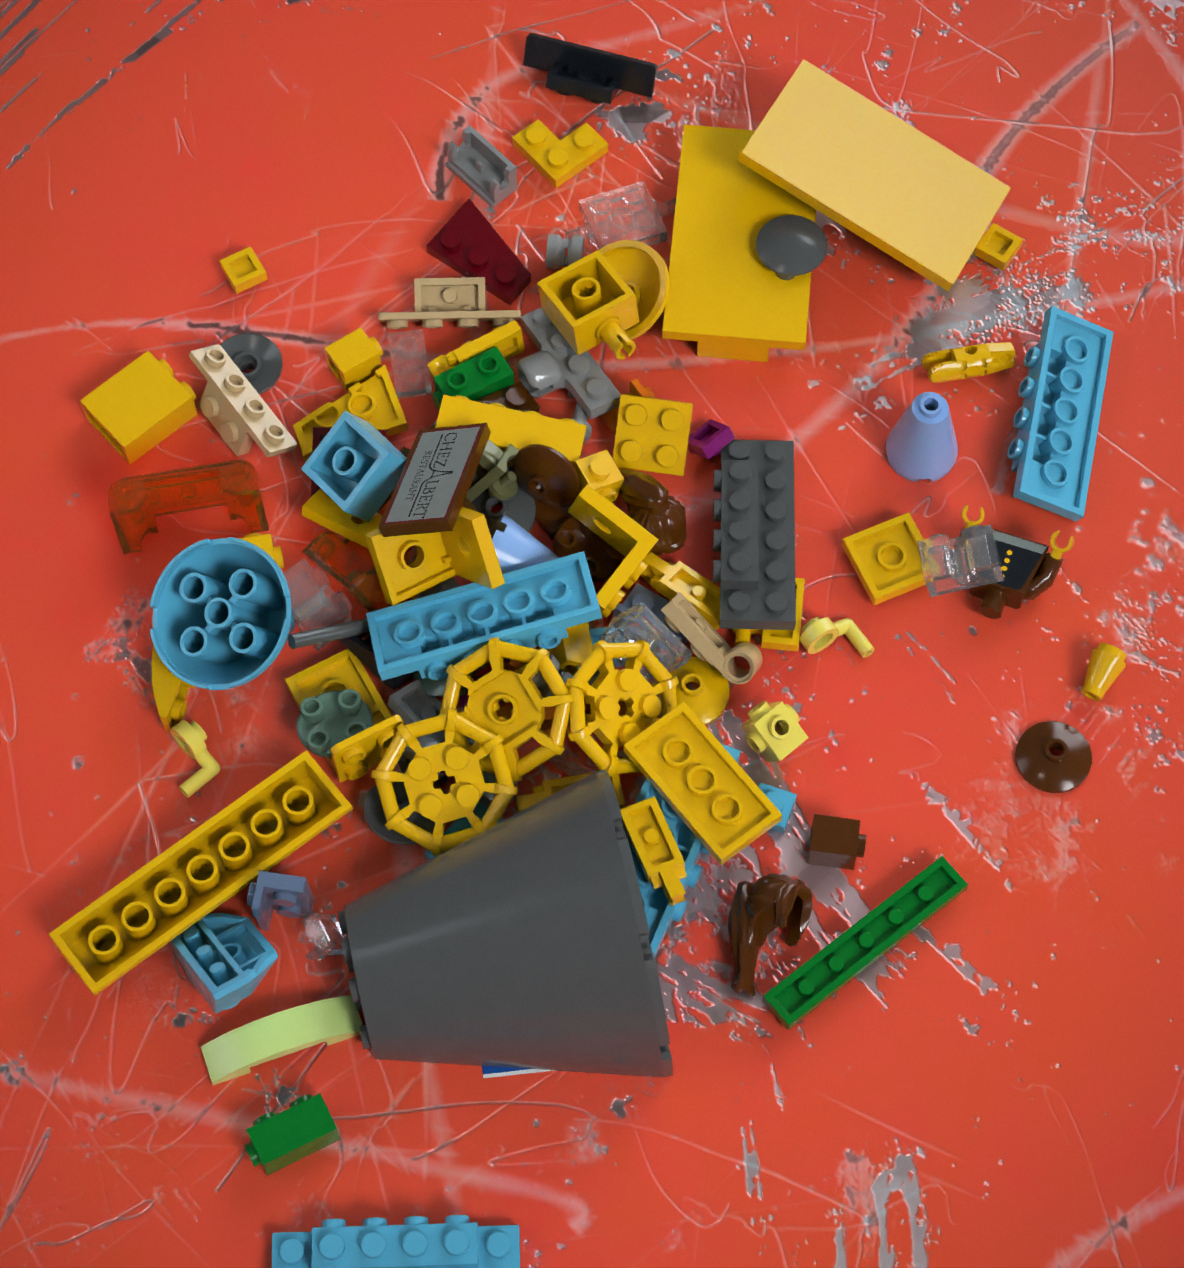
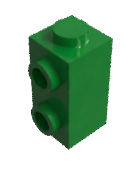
[432,346,515,410]
[244,1093,341,1176]

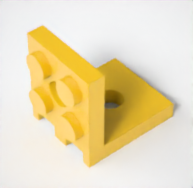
[568,484,659,622]
[364,507,505,606]

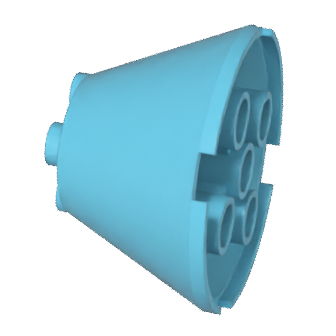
[150,537,295,690]

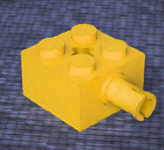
[537,250,639,360]

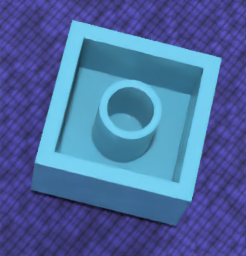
[301,411,407,522]

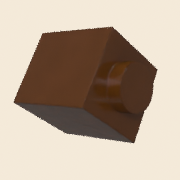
[807,814,866,870]

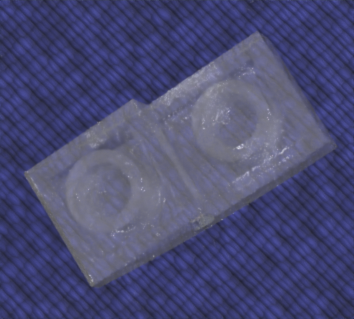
[387,329,432,399]

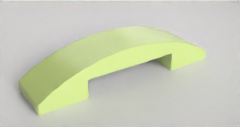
[201,995,363,1085]

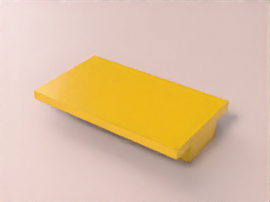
[737,59,1011,292]
[662,125,816,362]

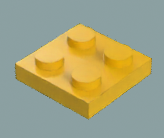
[613,394,694,476]
[842,512,942,605]

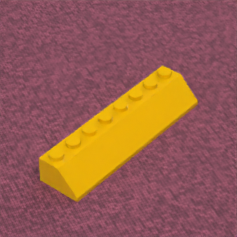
[49,750,353,996]

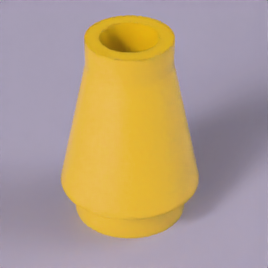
[1080,643,1127,702]

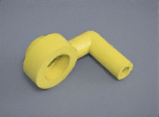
[800,617,875,658]
[170,720,220,798]

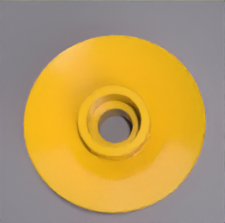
[656,657,730,725]

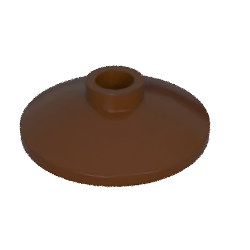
[513,444,580,507]
[1015,721,1092,793]

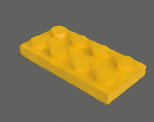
[624,702,782,865]

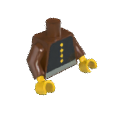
[956,504,1074,619]

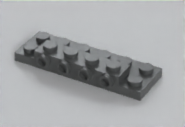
[713,440,796,630]

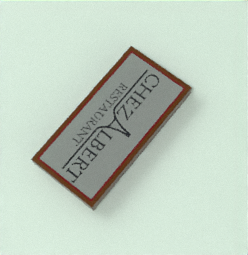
[379,423,491,537]

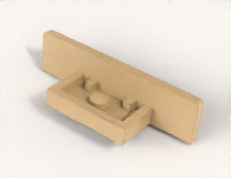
[378,277,521,329]
[189,344,297,458]

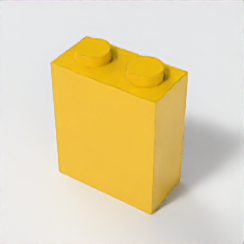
[80,351,198,465]

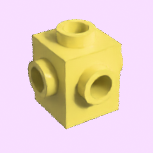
[741,701,809,762]

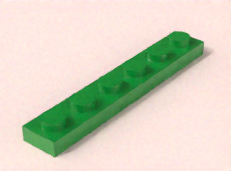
[762,856,968,1030]

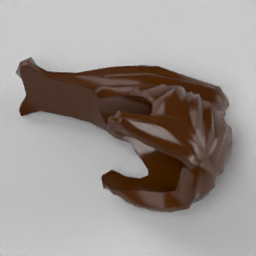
[618,468,687,556]
[728,874,812,996]

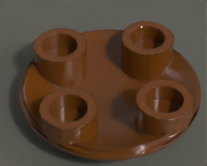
[553,516,624,582]

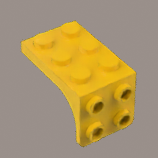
[285,649,404,783]

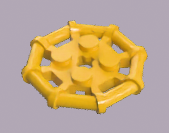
[439,637,573,782]
[565,639,679,776]
[371,709,518,856]

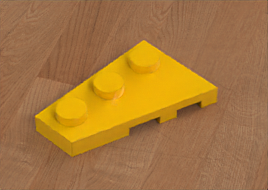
[293,365,408,462]

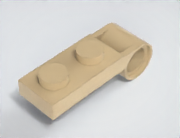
[661,592,763,684]

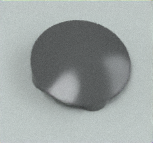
[756,215,827,280]

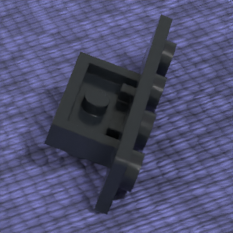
[523,33,658,104]

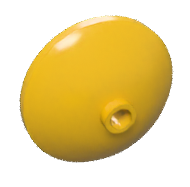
[599,240,670,342]

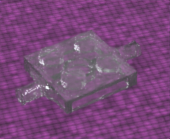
[565,181,676,250]

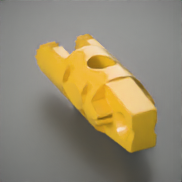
[921,342,1016,383]

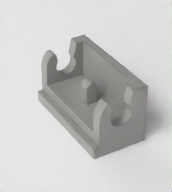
[446,125,518,208]

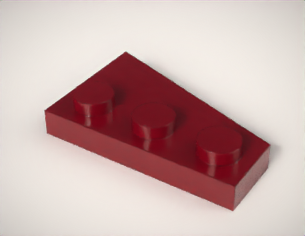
[427,199,531,305]

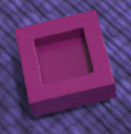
[688,419,735,460]

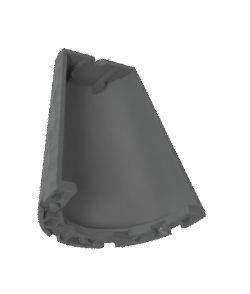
[338,769,673,1077]

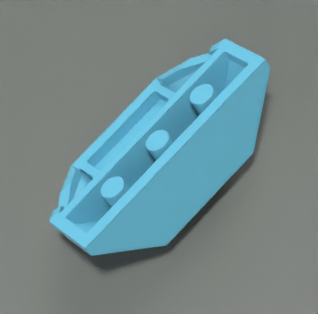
[169,913,278,1014]

